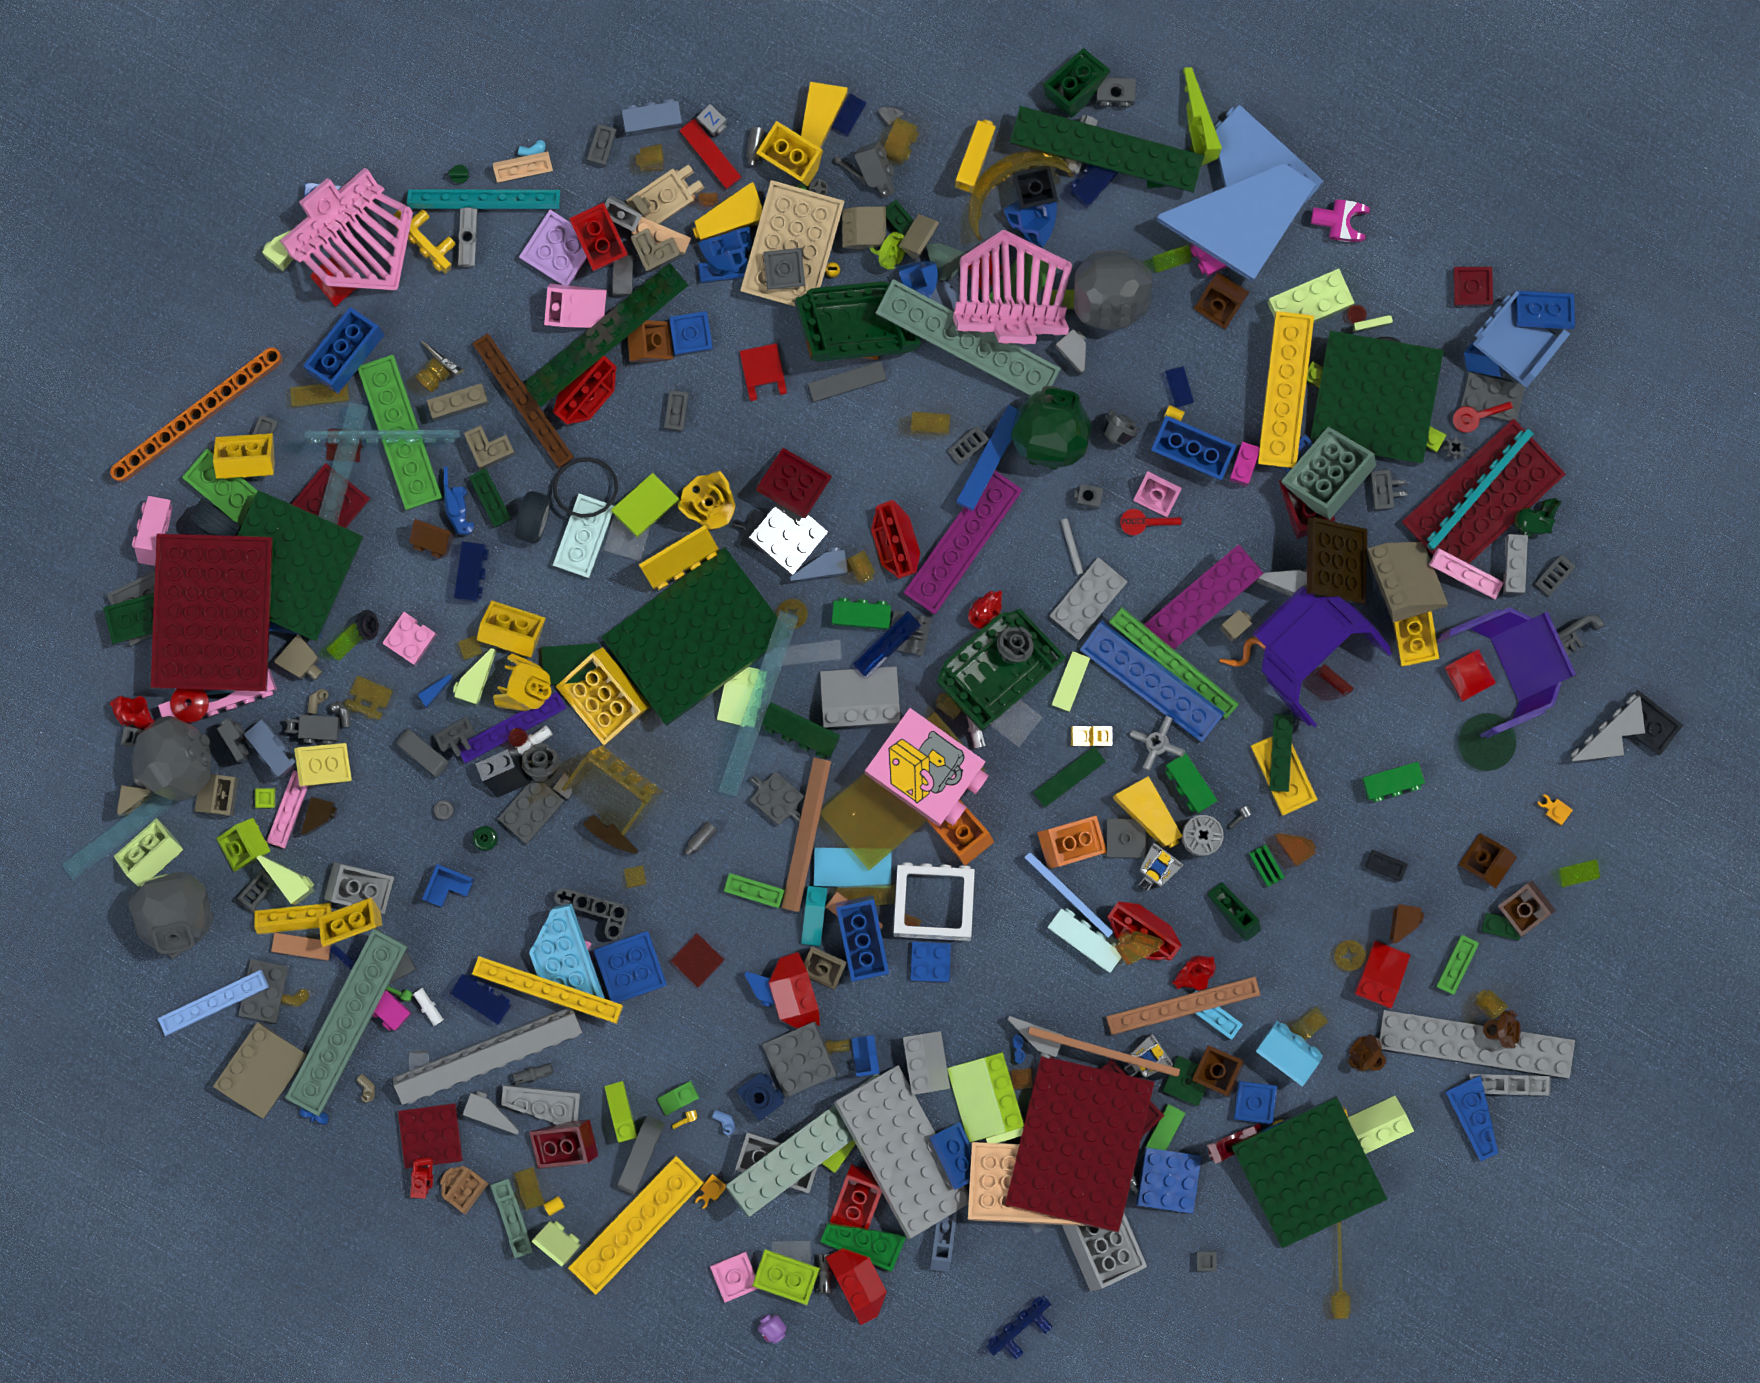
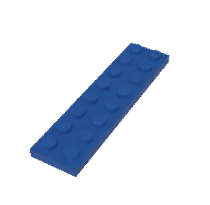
[1080,620,1225,742]

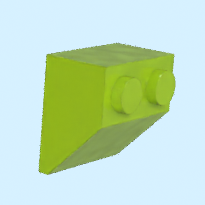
[216,818,271,872]

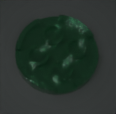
[1458,713,1516,771]

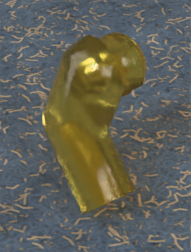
[281,989,310,1007]

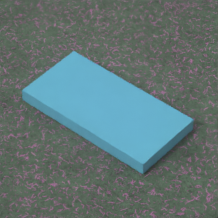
[814,848,891,887]

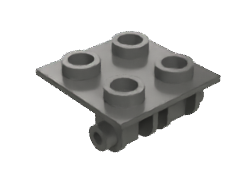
[886,610,931,656]

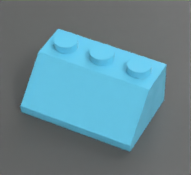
[1256,1021,1323,1087]

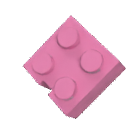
[383,612,437,666]

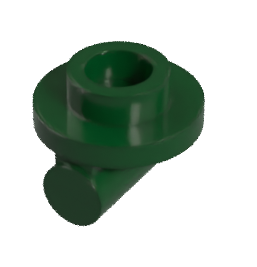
[449,165,469,184]

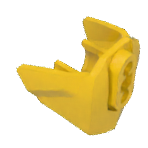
[678,471,735,530]
[493,653,551,711]

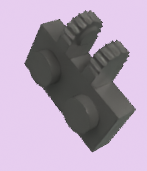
[1370,470,1408,510]
[434,716,476,756]

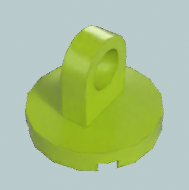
[870,232,906,270]

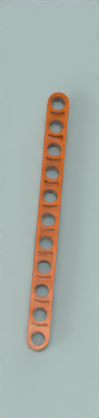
[110,347,283,483]

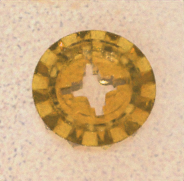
[777,599,808,629]
[1335,940,1365,971]

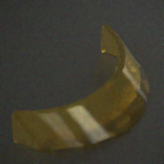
[969,151,1074,241]

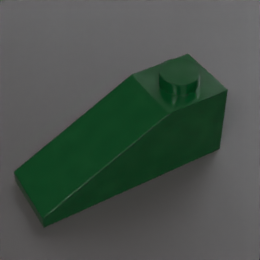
[1207,882,1261,942]

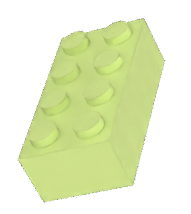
[1267,269,1354,324]

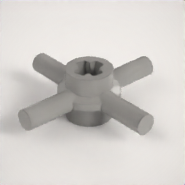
[1130,716,1185,771]

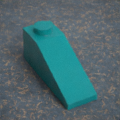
[801,886,828,946]

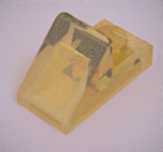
[1289,1006,1329,1040]
[515,1167,545,1210]

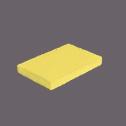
[294,743,352,786]

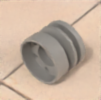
[1181,815,1224,856]

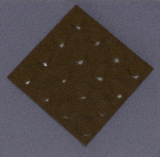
[1307,517,1367,605]

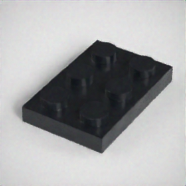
[1622,690,1683,756]

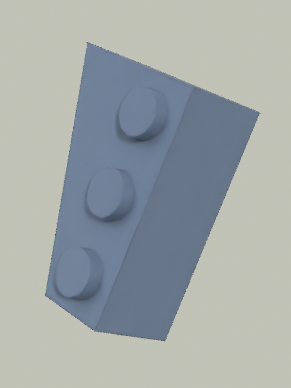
[244,719,297,779]

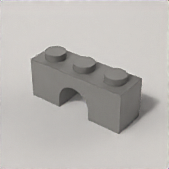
[1503,534,1528,595]

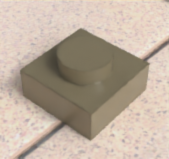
[632,195,652,217]

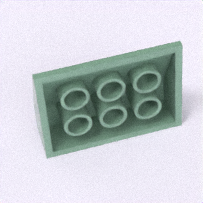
[1281,427,1376,520]

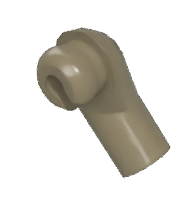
[307,689,329,714]
[356,1074,375,1103]

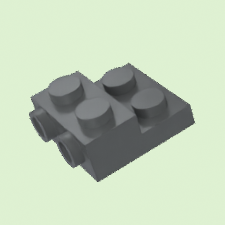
[217,718,249,763]

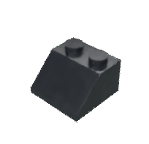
[1013,165,1058,210]
[475,748,531,798]

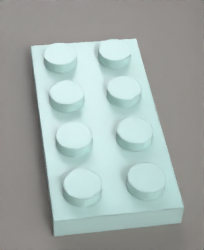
[553,494,615,578]

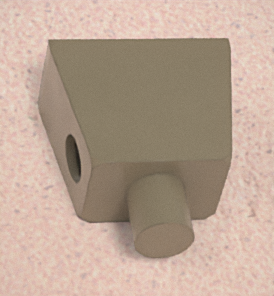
[274,634,323,680]

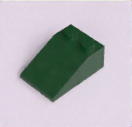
[1043,48,1110,118]

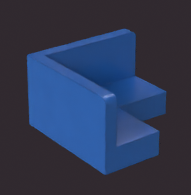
[1464,341,1505,377]
[422,864,474,907]
[852,1035,880,1077]

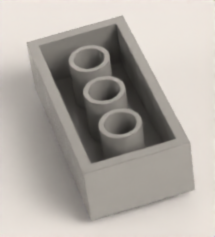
[735,1132,818,1193]

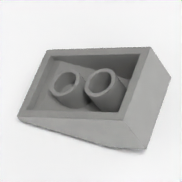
[1255,569,1307,596]
[324,861,394,914]

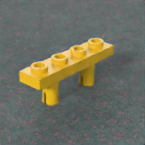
[393,209,456,274]

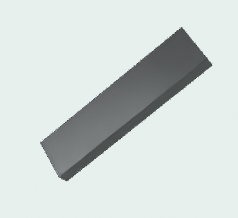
[808,361,887,402]

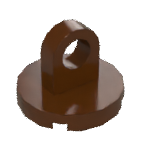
[1483,1010,1521,1049]
[1348,1034,1386,1071]

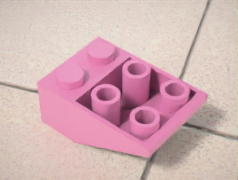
[544,284,607,328]

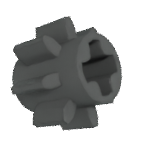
[1443,436,1468,461]

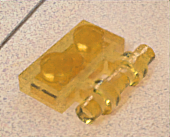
[345,676,393,720]

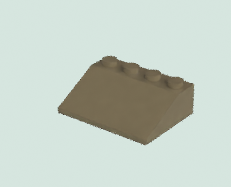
[1368,542,1448,622]
[213,1022,307,1119]

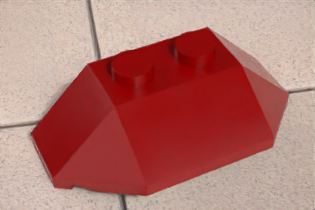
[553,355,617,425]
[871,500,921,579]
[1107,901,1182,960]
[768,952,820,1029]
[825,1248,887,1326]

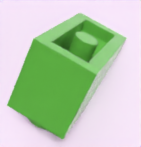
[657,1081,700,1115]

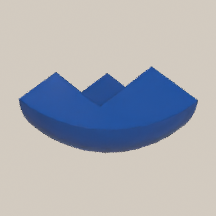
[1004,201,1057,247]
[698,227,752,271]
[898,261,938,298]

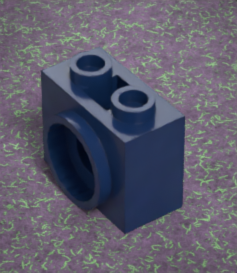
[737,1072,785,1122]

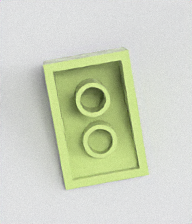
[717,667,768,729]
[256,855,314,905]
[532,1221,581,1266]

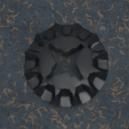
[355,610,379,640]

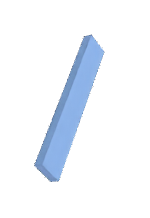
[1024,853,1113,938]
[157,970,269,1036]

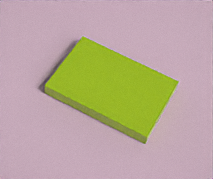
[611,473,679,538]
[752,1249,820,1305]

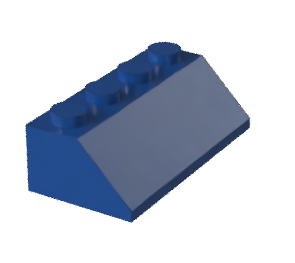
[1151,415,1237,481]

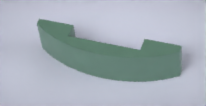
[490,1179,533,1259]

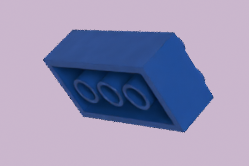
[303,307,385,394]
[836,895,889,982]

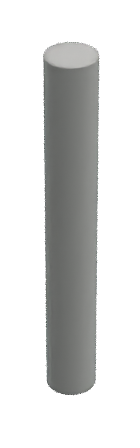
[1060,518,1084,575]

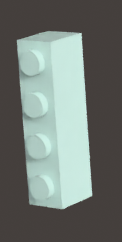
[1047,908,1124,973]

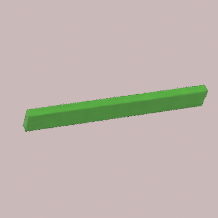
[1109,607,1239,719]

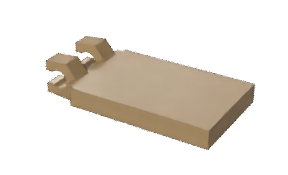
[626,165,705,224]

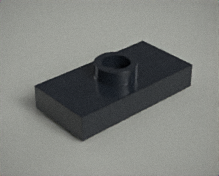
[1365,850,1408,882]

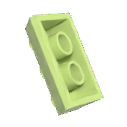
[114,818,183,886]
[1348,1096,1414,1154]

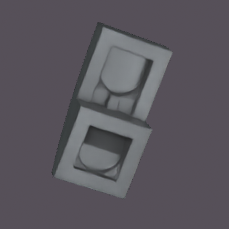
[613,255,633,296]

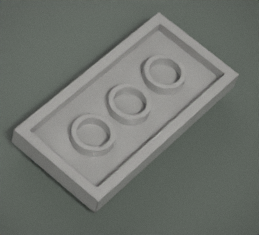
[1049,557,1128,641]

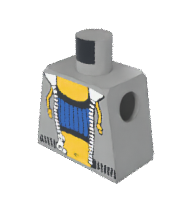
[1138,843,1183,891]
[1124,1034,1173,1078]

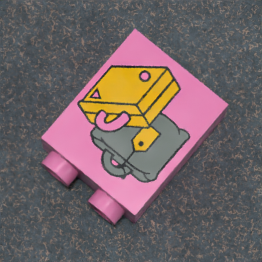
[864,708,989,827]

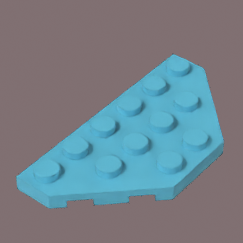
[529,903,605,999]

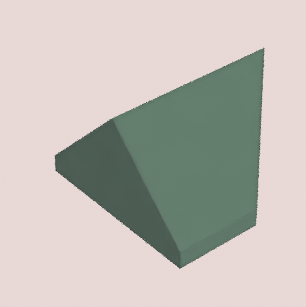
[926,243,967,281]

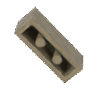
[427,383,489,421]

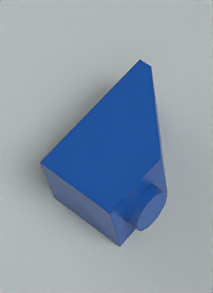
[745,971,774,1007]

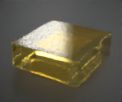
[458,635,483,660]
[624,865,647,888]

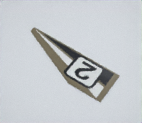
[421,341,465,375]

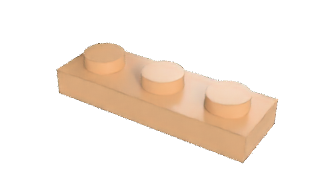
[493,151,553,183]
[631,217,691,254]

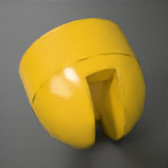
[825,262,840,278]

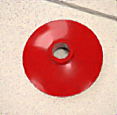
[170,689,209,723]

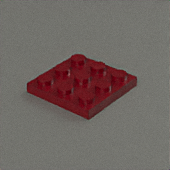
[756,448,832,519]
[291,463,371,529]
[398,1103,463,1169]

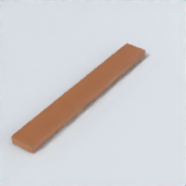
[782,757,831,912]
[1106,976,1261,1036]
[1028,1027,1180,1076]

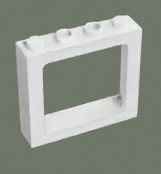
[894,863,975,941]

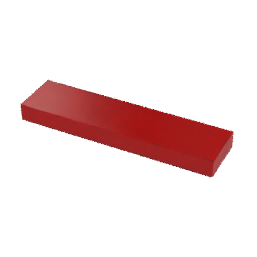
[679,119,742,189]

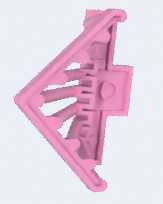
[280,168,413,290]
[953,230,1072,345]

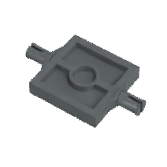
[750,772,804,826]

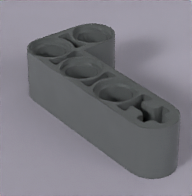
[554,888,628,940]
[617,1115,665,1195]

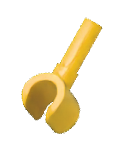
[672,1110,697,1129]

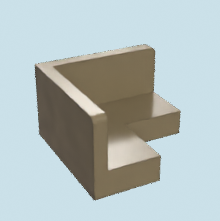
[631,228,685,272]
[464,425,516,470]

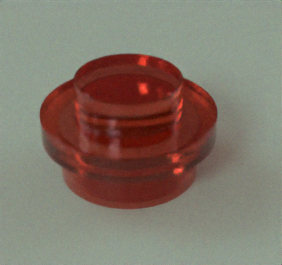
[1347,305,1367,323]
[508,728,528,747]

